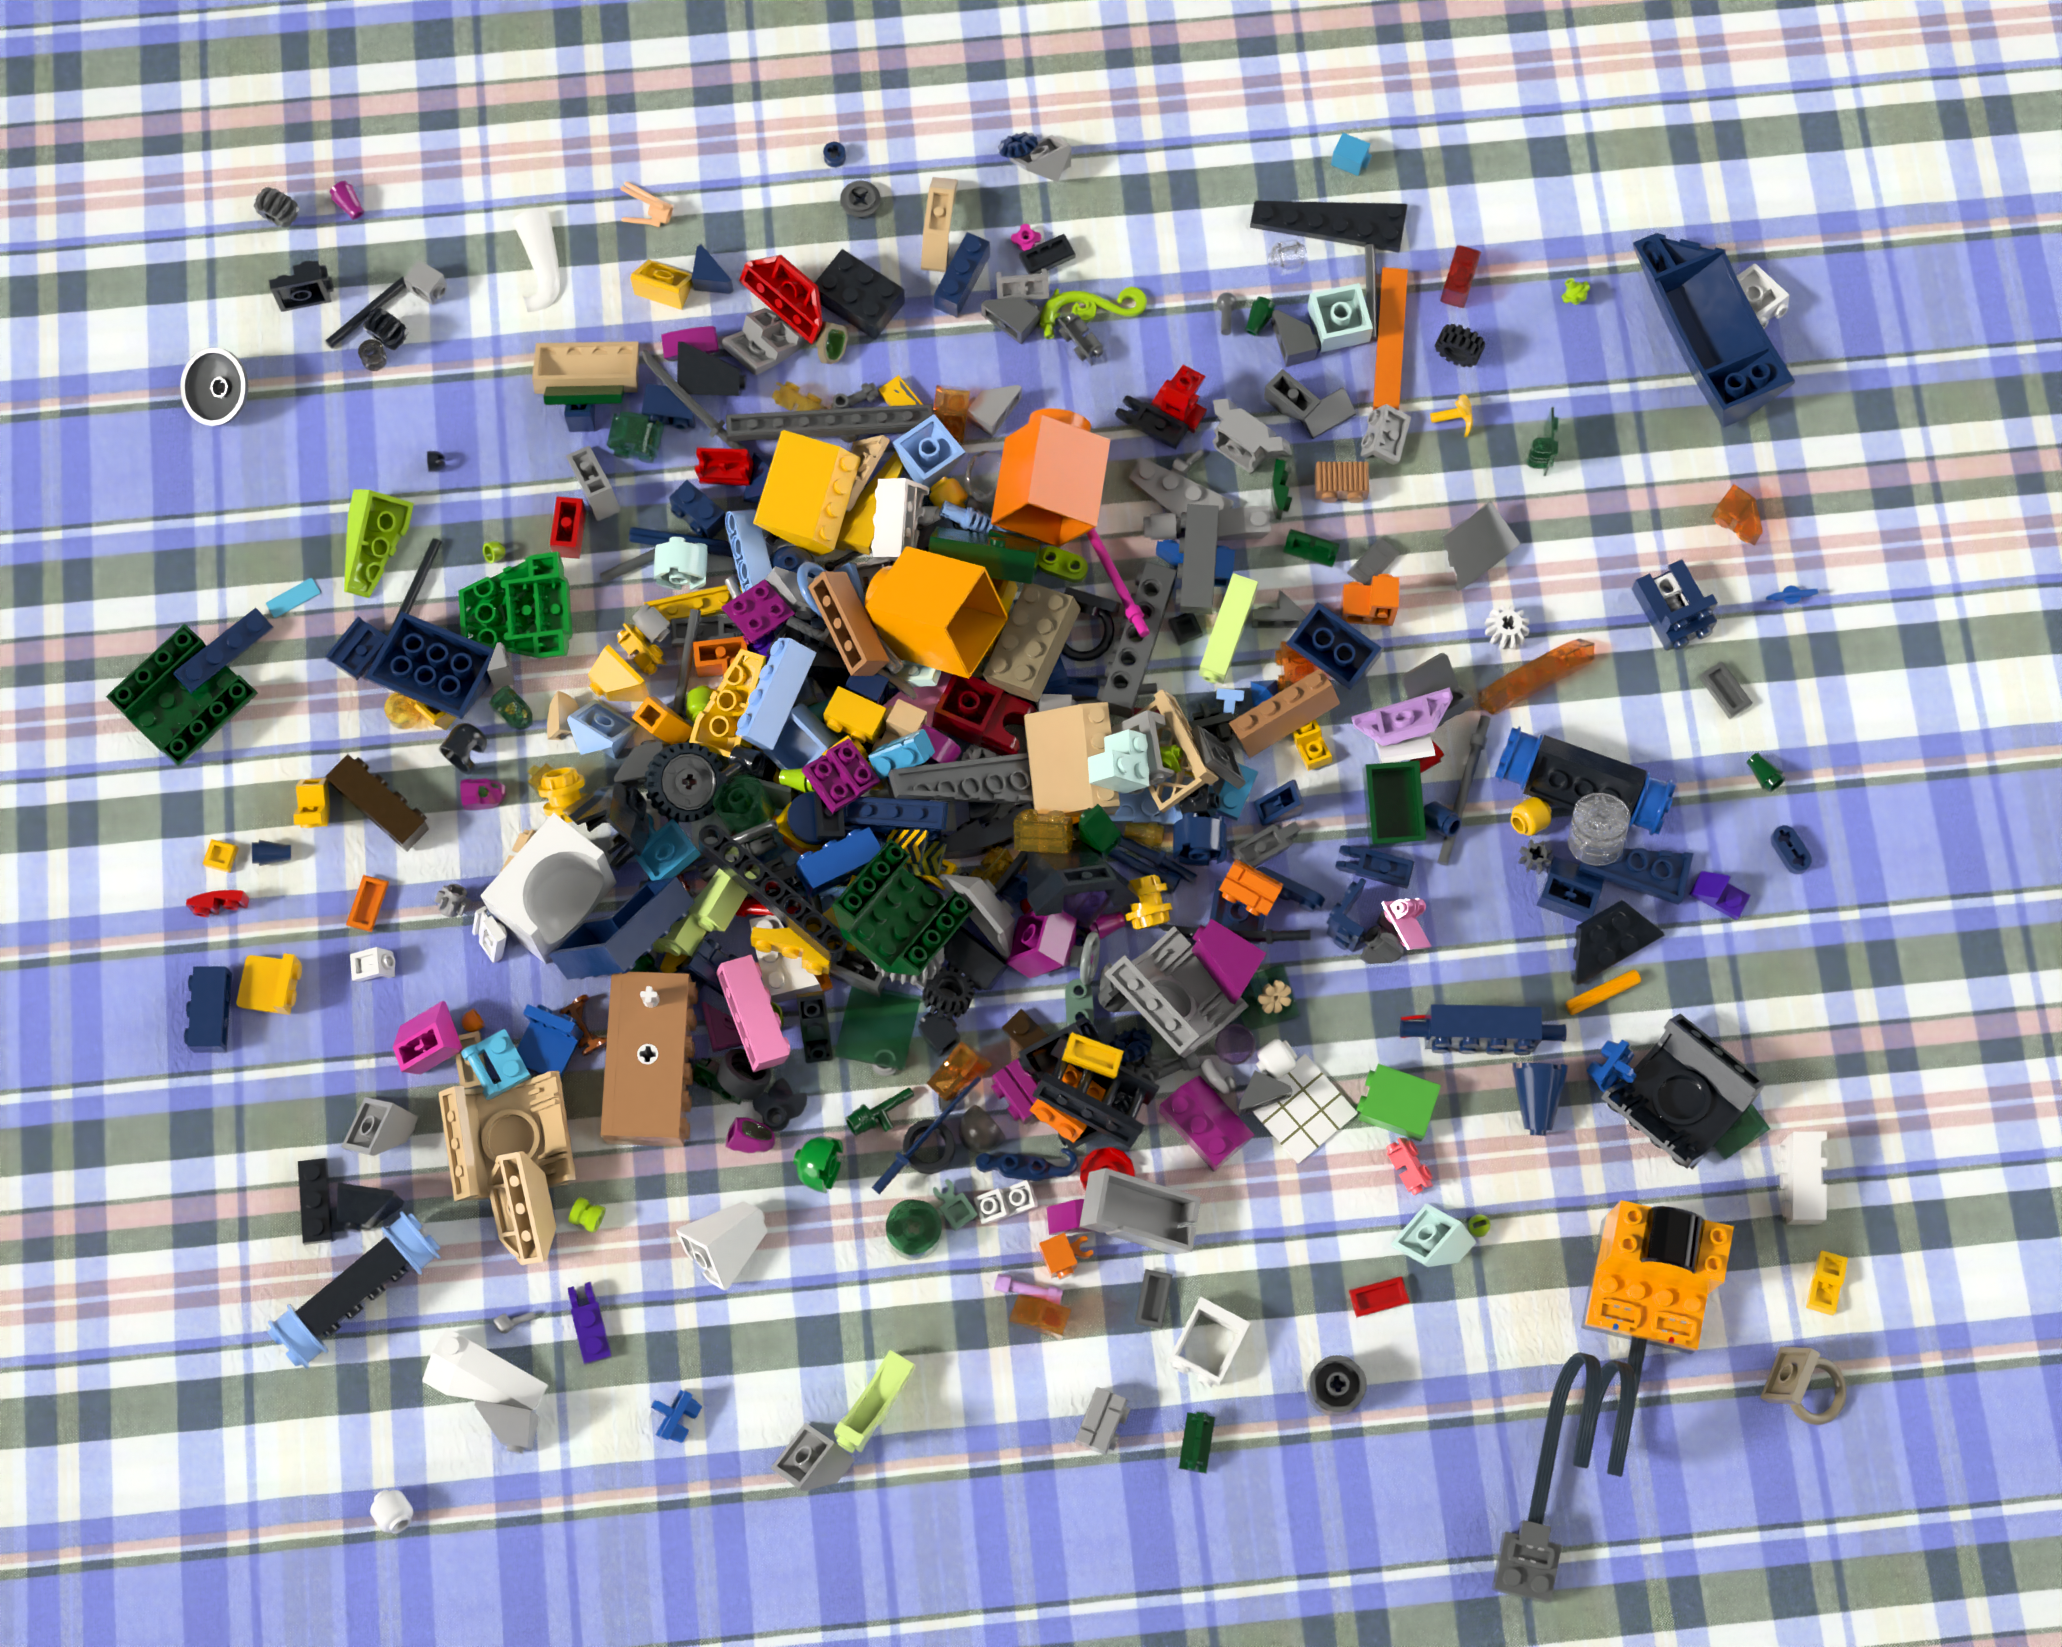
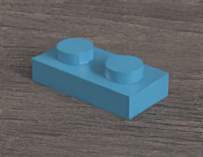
[1217,763,1258,821]

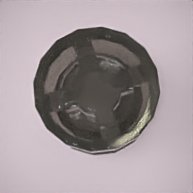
[358,339,387,371]

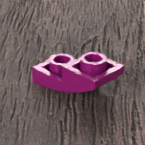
[661,326,719,361]

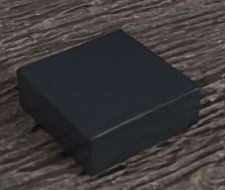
[1168,613,1203,646]

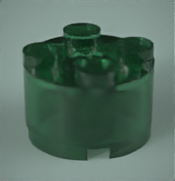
[607,412,664,463]
[713,775,776,835]
[886,1199,942,1260]

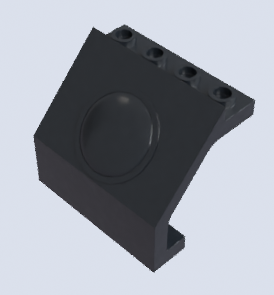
[1601,1013,1766,1170]

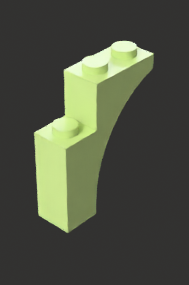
[652,861,757,956]
[834,1350,915,1453]

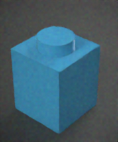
[1331,133,1372,176]

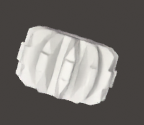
[1485,604,1530,650]

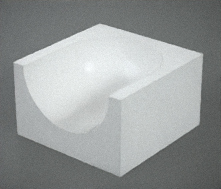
[480,812,617,964]

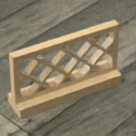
[1134,689,1219,813]

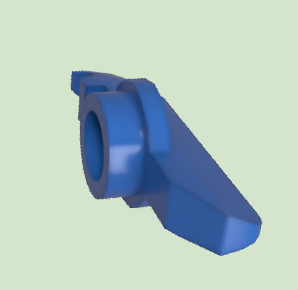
[1766,585,1819,605]

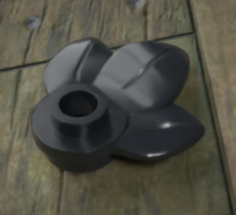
[752,1078,807,1132]

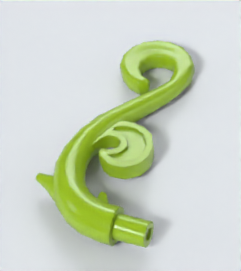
[1040,287,1147,339]

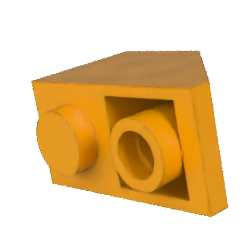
[632,696,693,745]

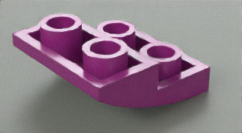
[802,738,880,814]

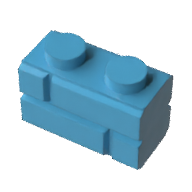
[869,729,935,780]

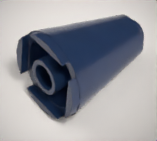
[1512,1062,1568,1136]

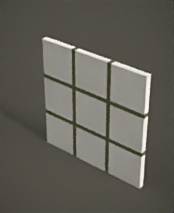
[1252,1054,1358,1164]

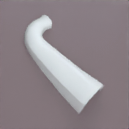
[514,208,560,313]

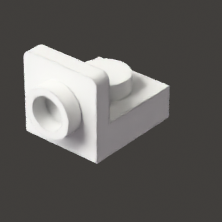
[350,947,395,982]

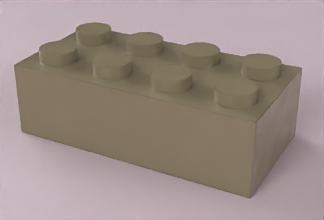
[983,583,1081,703]

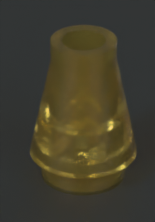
[1124,822,1165,848]

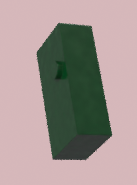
[928,527,1041,584]

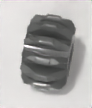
[253,187,300,227]

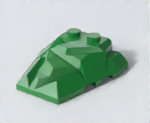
[458,551,573,659]

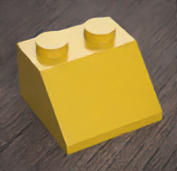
[824,686,887,745]

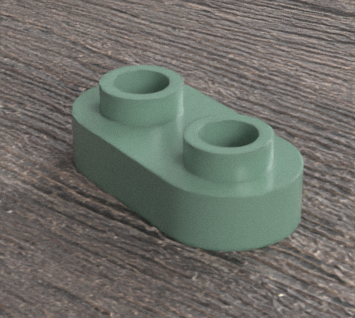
[1065,979,1094,1026]

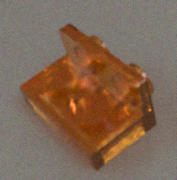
[1275,641,1314,691]

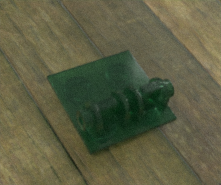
[1526,407,1559,476]

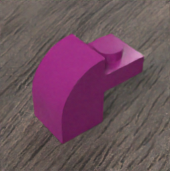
[920,724,961,765]

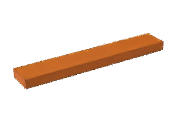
[1373,267,1408,410]

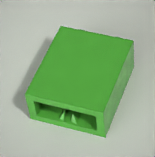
[1356,1064,1441,1142]

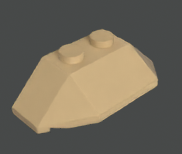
[487,1151,557,1265]

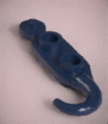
[975,1148,1078,1181]

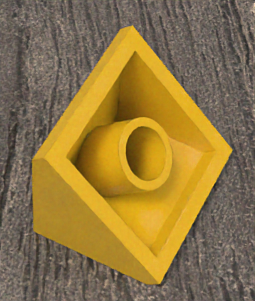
[631,259,693,310]

